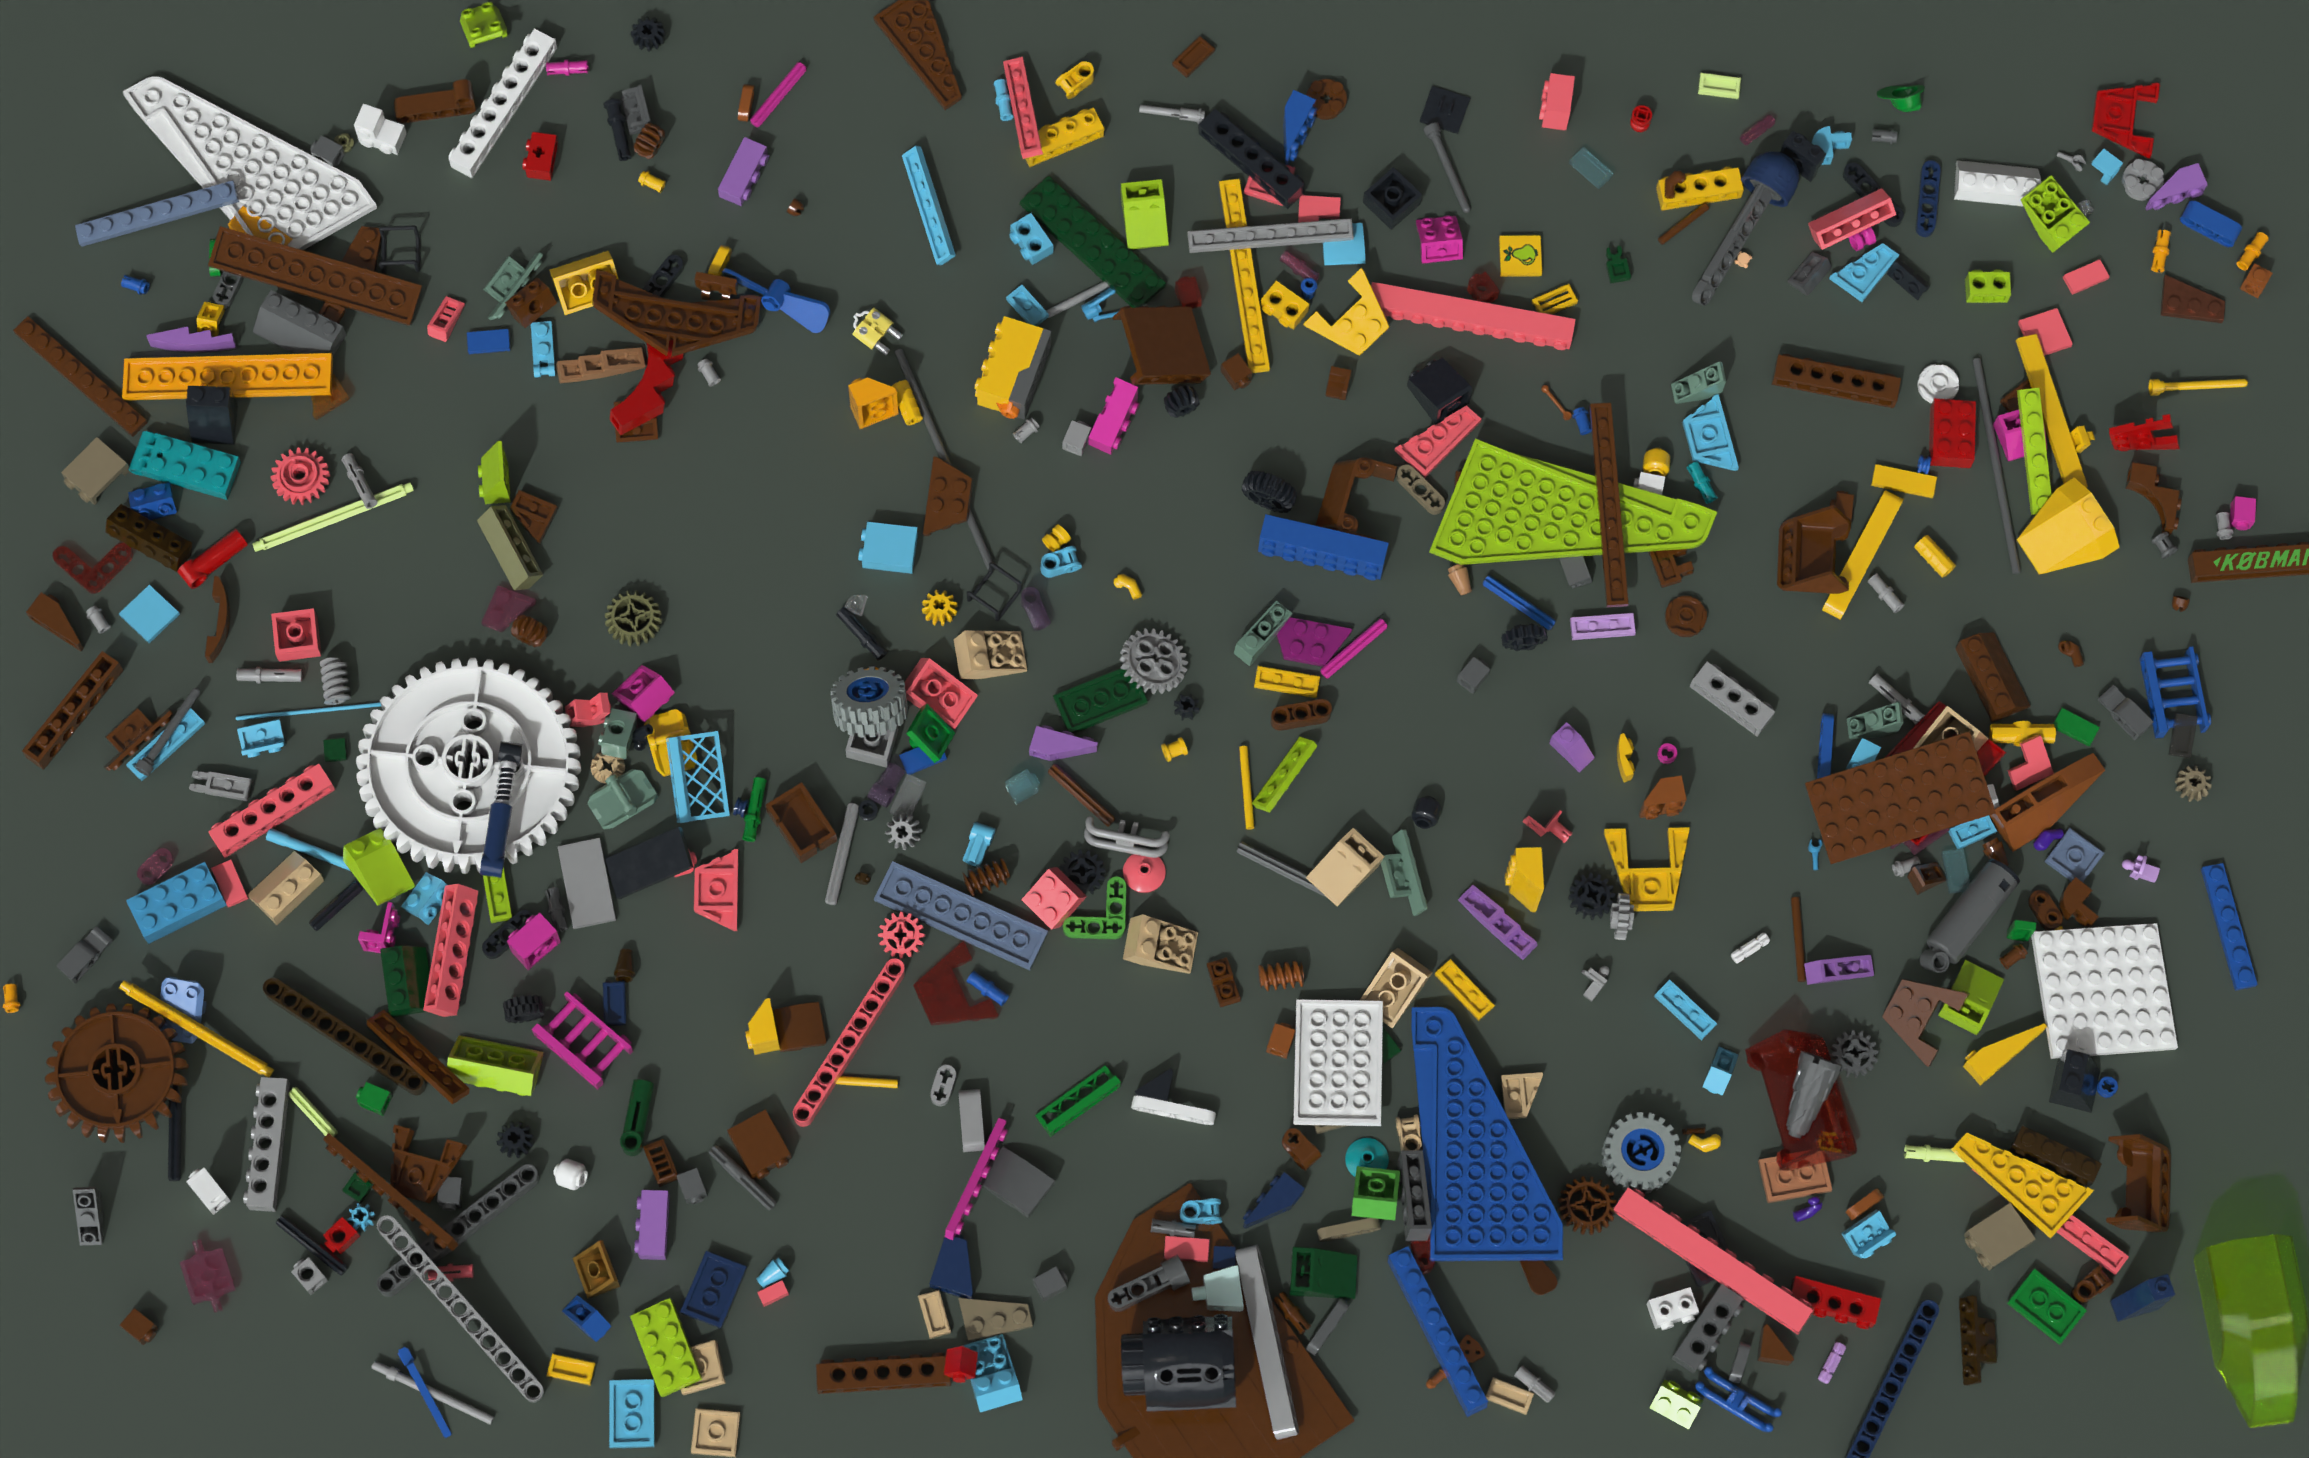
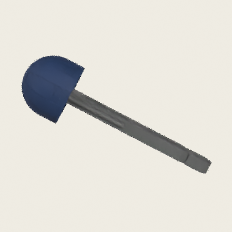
[1692,151,1799,305]

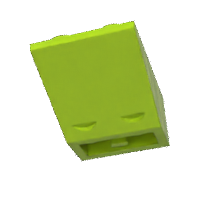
[2021,175,2090,253]
[1121,179,1169,250]
[1938,960,2004,1035]

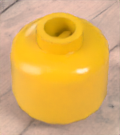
[1643,448,1670,476]

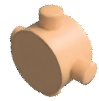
[1734,251,1752,268]

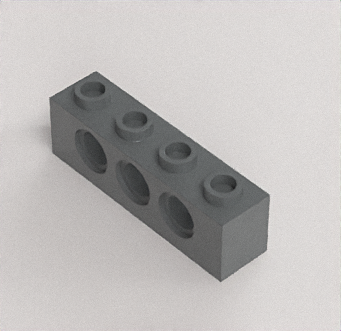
[1397,1150,1432,1241]
[1672,1284,1744,1374]

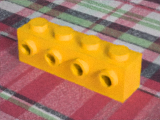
[1019,108,1104,167]

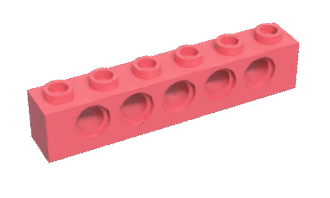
[208,764,335,858]
[423,884,478,1017]

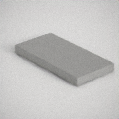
[557,838,616,929]

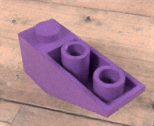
[2145,163,2208,210]
[1029,725,1098,761]

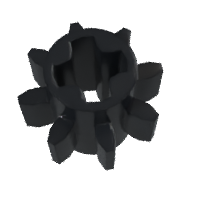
[1174,694,1199,721]

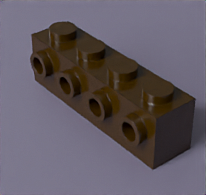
[105,504,192,572]
[2009,1126,2102,1188]

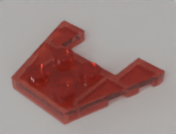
[913,941,999,1025]

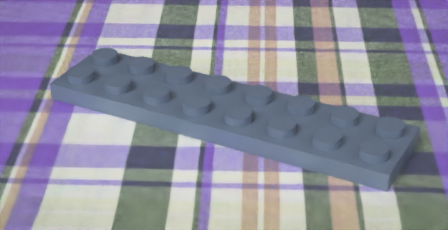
[874,861,1048,971]

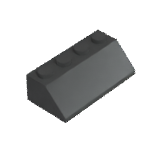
[253,290,346,356]

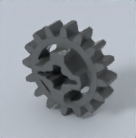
[1830,1030,1879,1078]

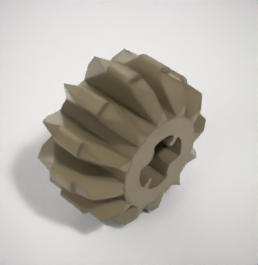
[2175,766,2212,802]

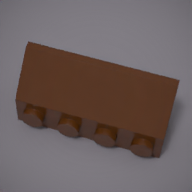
[1956,632,2030,723]

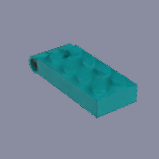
[128,431,241,500]

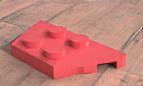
[694,849,739,931]

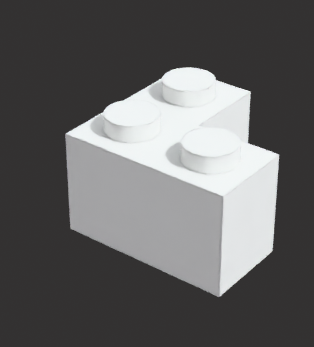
[354,104,407,155]

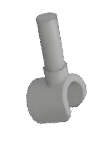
[2057,152,2086,171]

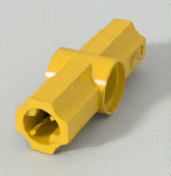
[1989,721,2056,747]

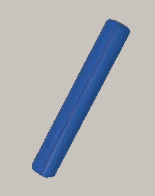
[1483,575,1556,630]

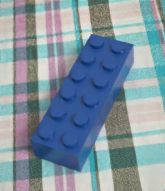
[1258,514,1389,580]

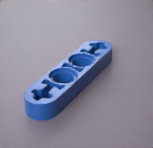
[1817,713,1834,779]

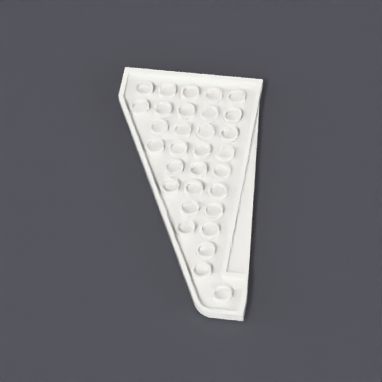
[123,77,377,250]

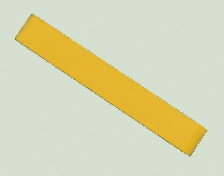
[1822,490,1904,620]

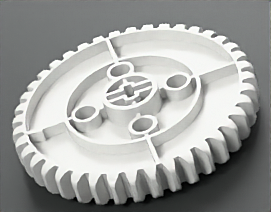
[356,658,581,874]

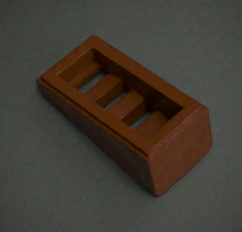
[643,1139,678,1187]

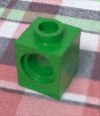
[356,1082,393,1116]

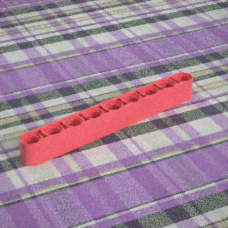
[793,958,905,1127]

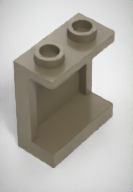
[61,437,129,505]
[1964,1203,2035,1271]

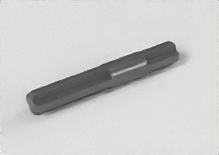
[709,1145,777,1210]

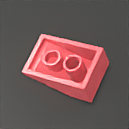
[904,658,978,730]

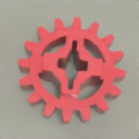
[878,912,926,959]

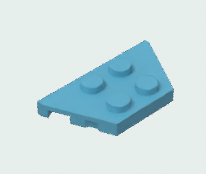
[1682,394,1739,471]

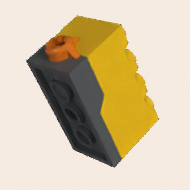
[974,316,1051,420]

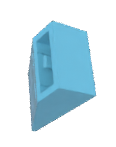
[963,1334,1022,1412]

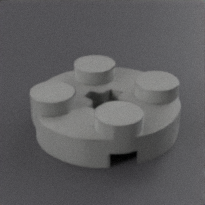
[2121,159,2164,201]

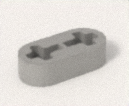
[930,1065,956,1106]

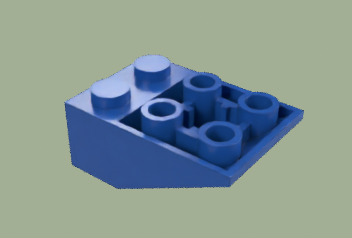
[1283,90,1317,166]

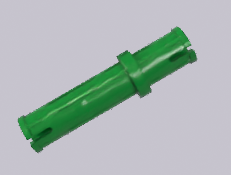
[742,777,767,842]

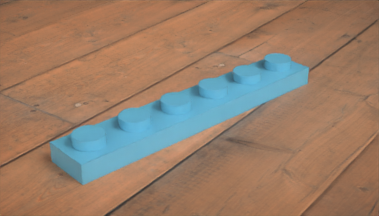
[902,146,956,265]

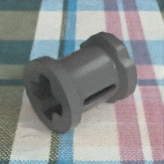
[2151,531,2178,559]

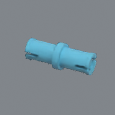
[994,79,1013,121]

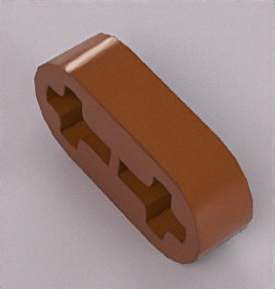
[738,84,755,122]
[1846,1188,1884,1221]

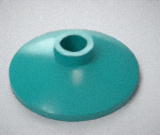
[1345,1138,1389,1177]

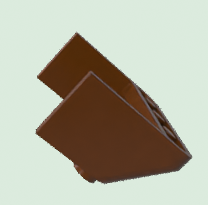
[1316,458,1397,540]
[2106,1134,2171,1232]

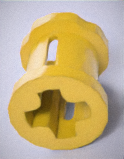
[1161,737,1188,762]

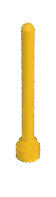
[2148,379,2248,396]

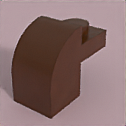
[2059,877,2099,928]

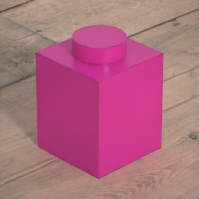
[2230,496,2256,530]

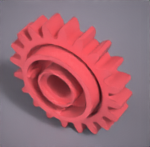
[271,447,330,505]

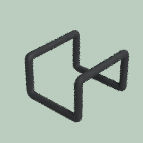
[379,225,420,274]
[967,562,1022,621]

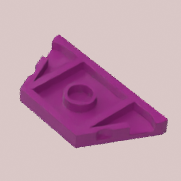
[1276,617,1352,667]

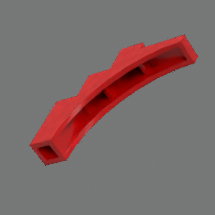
[610,340,684,435]

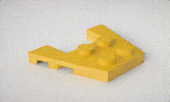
[1303,268,1390,356]

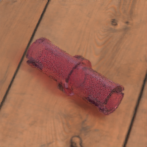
[1280,250,1320,281]

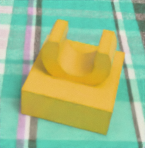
[2070,426,2095,454]

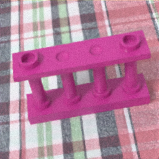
[532,992,633,1090]

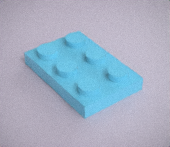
[609,1379,655,1448]

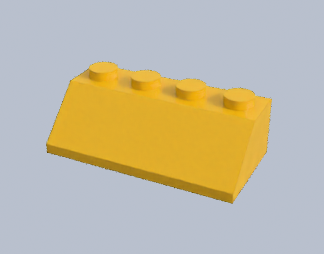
[1505,847,1544,912]

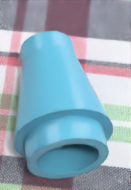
[756,1257,790,1289]

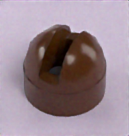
[787,198,804,216]
[2172,595,2190,612]

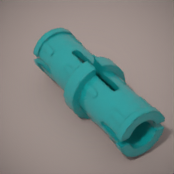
[1687,461,1718,504]

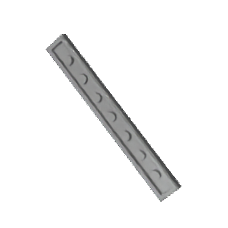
[1187,218,1354,253]

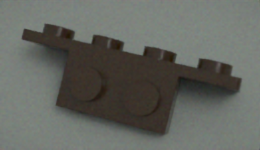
[1959,1295,1997,1386]

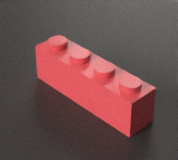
[1808,188,1896,250]

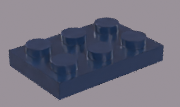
[680,1251,747,1329]

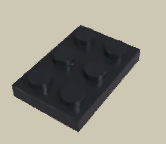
[1681,1210,1729,1288]

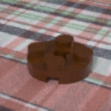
[1306,79,1347,120]

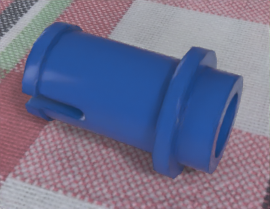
[121,275,150,295]
[1301,278,1317,300]
[1572,407,1592,435]

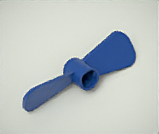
[722,268,830,333]

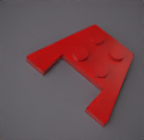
[2092,83,2160,158]
[2109,414,2180,451]

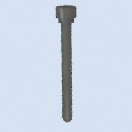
[1423,123,1470,213]
[134,687,200,776]

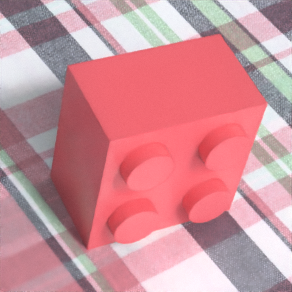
[1539,73,1575,131]
[271,608,321,662]
[1022,867,1087,930]

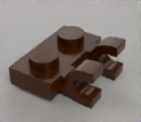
[695,272,738,301]
[1648,549,1694,588]

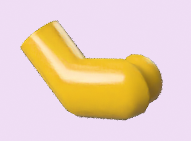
[1113,574,1142,600]
[1688,1134,1722,1152]

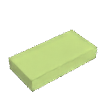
[1698,73,1741,99]

